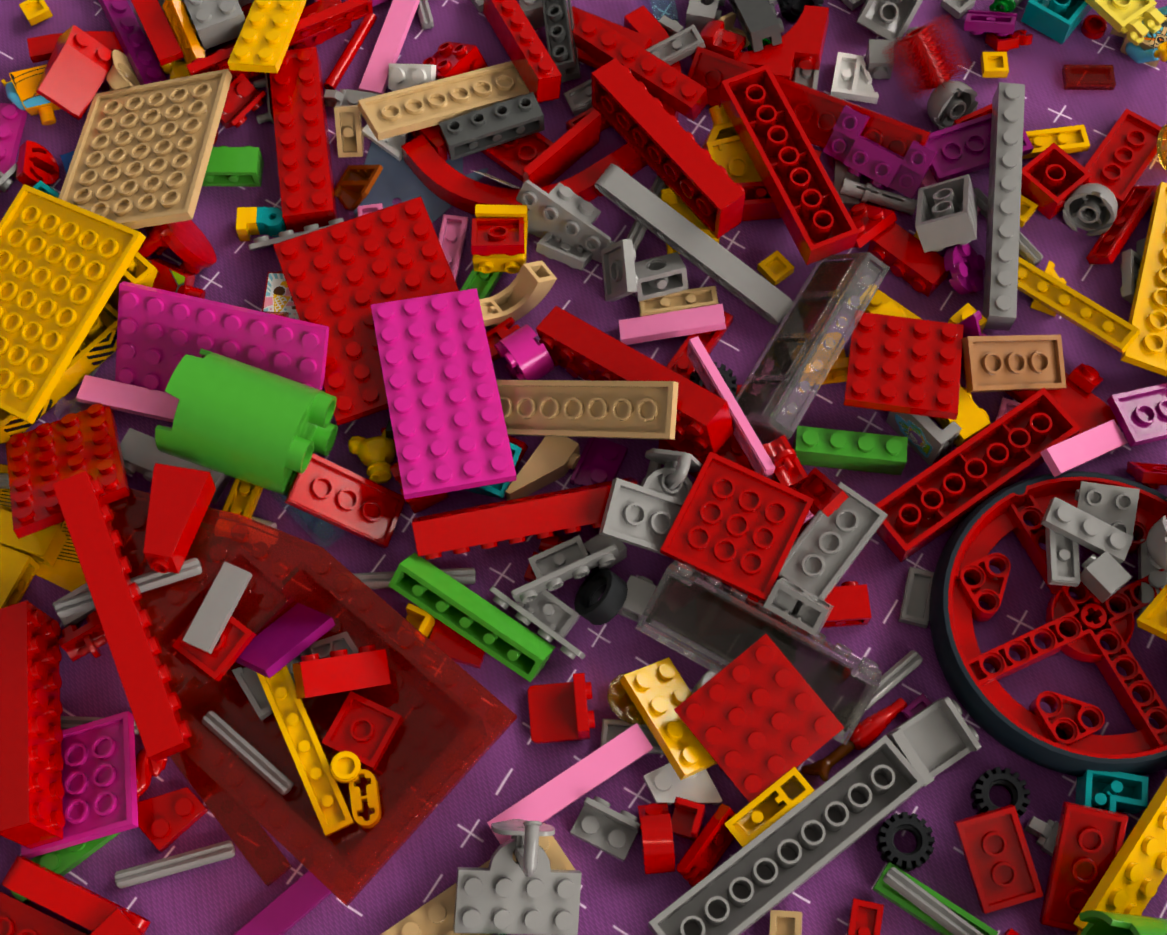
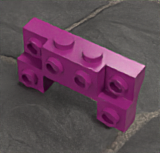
[823,105,938,199]

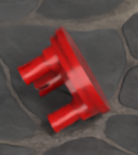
[138,220,217,275]

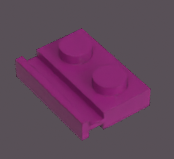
[964,10,1017,36]
[570,437,628,486]

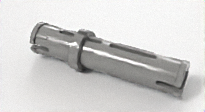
[839,177,917,216]

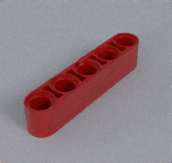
[1,855,151,933]

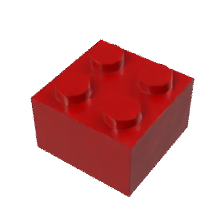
[1021,143,1092,220]

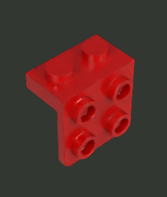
[422,41,488,79]
[528,673,595,744]

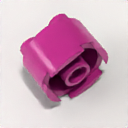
[494,324,554,380]

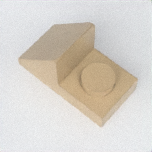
[334,105,364,158]

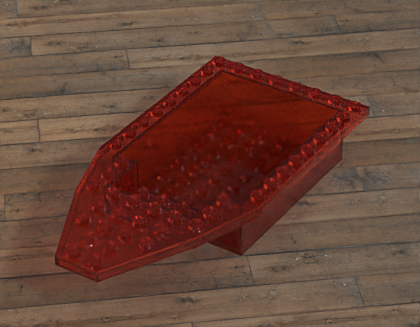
[108,488,517,906]

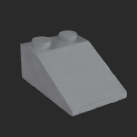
[856,0,923,46]

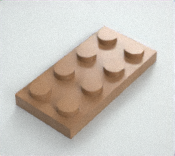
[962,334,1067,393]

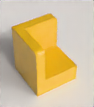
[397,603,436,649]

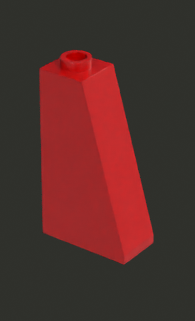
[143,463,216,574]

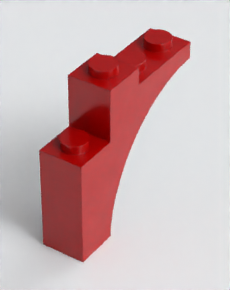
[735,5,829,80]

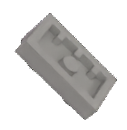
[570,796,640,862]

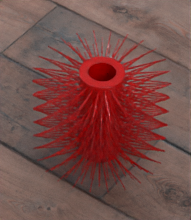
[882,14,973,100]

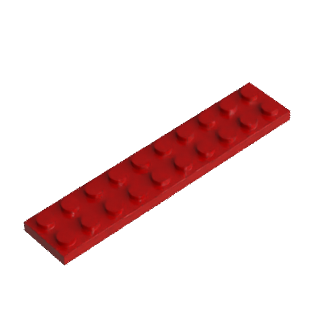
[688,46,931,157]

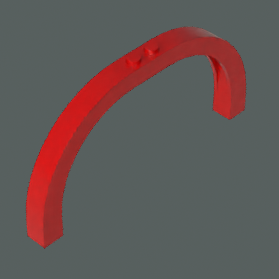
[401,5,682,215]

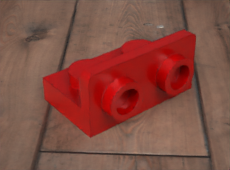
[220,73,266,129]

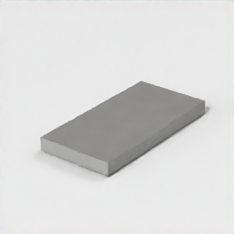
[778,482,888,600]

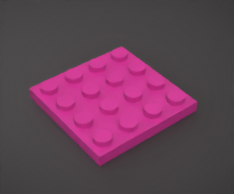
[21,711,138,859]

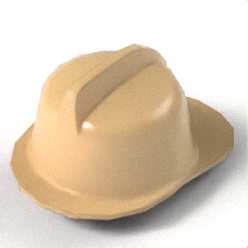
[106,49,140,91]

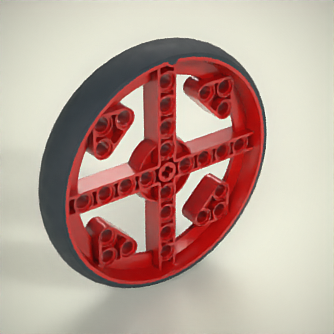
[929,471,1167,778]

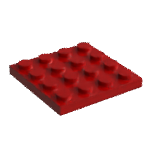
[844,311,964,420]
[660,451,815,602]
[674,634,845,803]

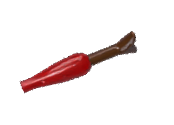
[801,698,907,782]

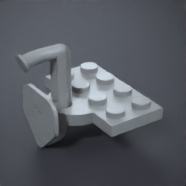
[599,448,703,556]
[453,819,582,935]

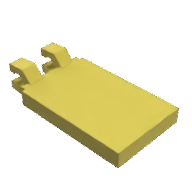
[1084,0,1167,46]

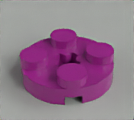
[944,243,985,295]

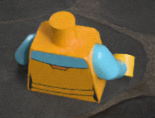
[1,64,61,126]

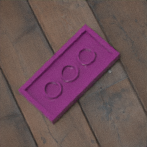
[925,113,1033,183]

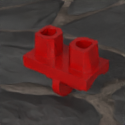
[762,435,808,488]
[58,611,108,662]

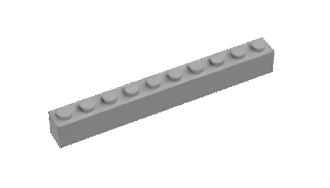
[983,82,1025,331]

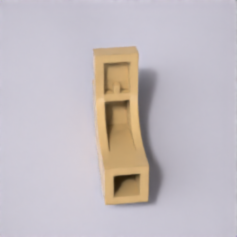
[479,260,557,328]

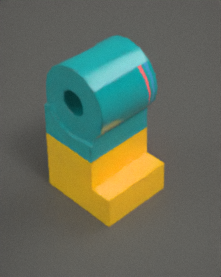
[236,207,287,241]

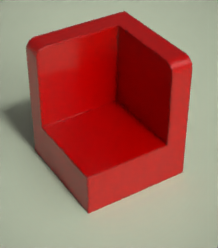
[671,797,706,841]

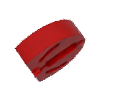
[16,140,59,187]

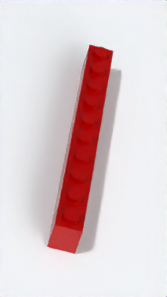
[52,470,192,762]

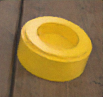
[330,751,361,783]

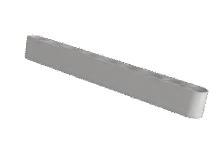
[594,164,794,325]

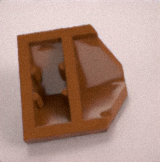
[334,165,383,211]

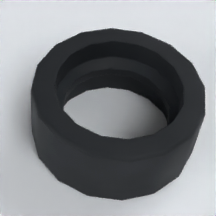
[574,568,628,625]

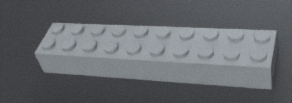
[648,735,926,935]

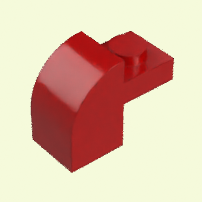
[691,20,746,59]
[638,803,675,874]

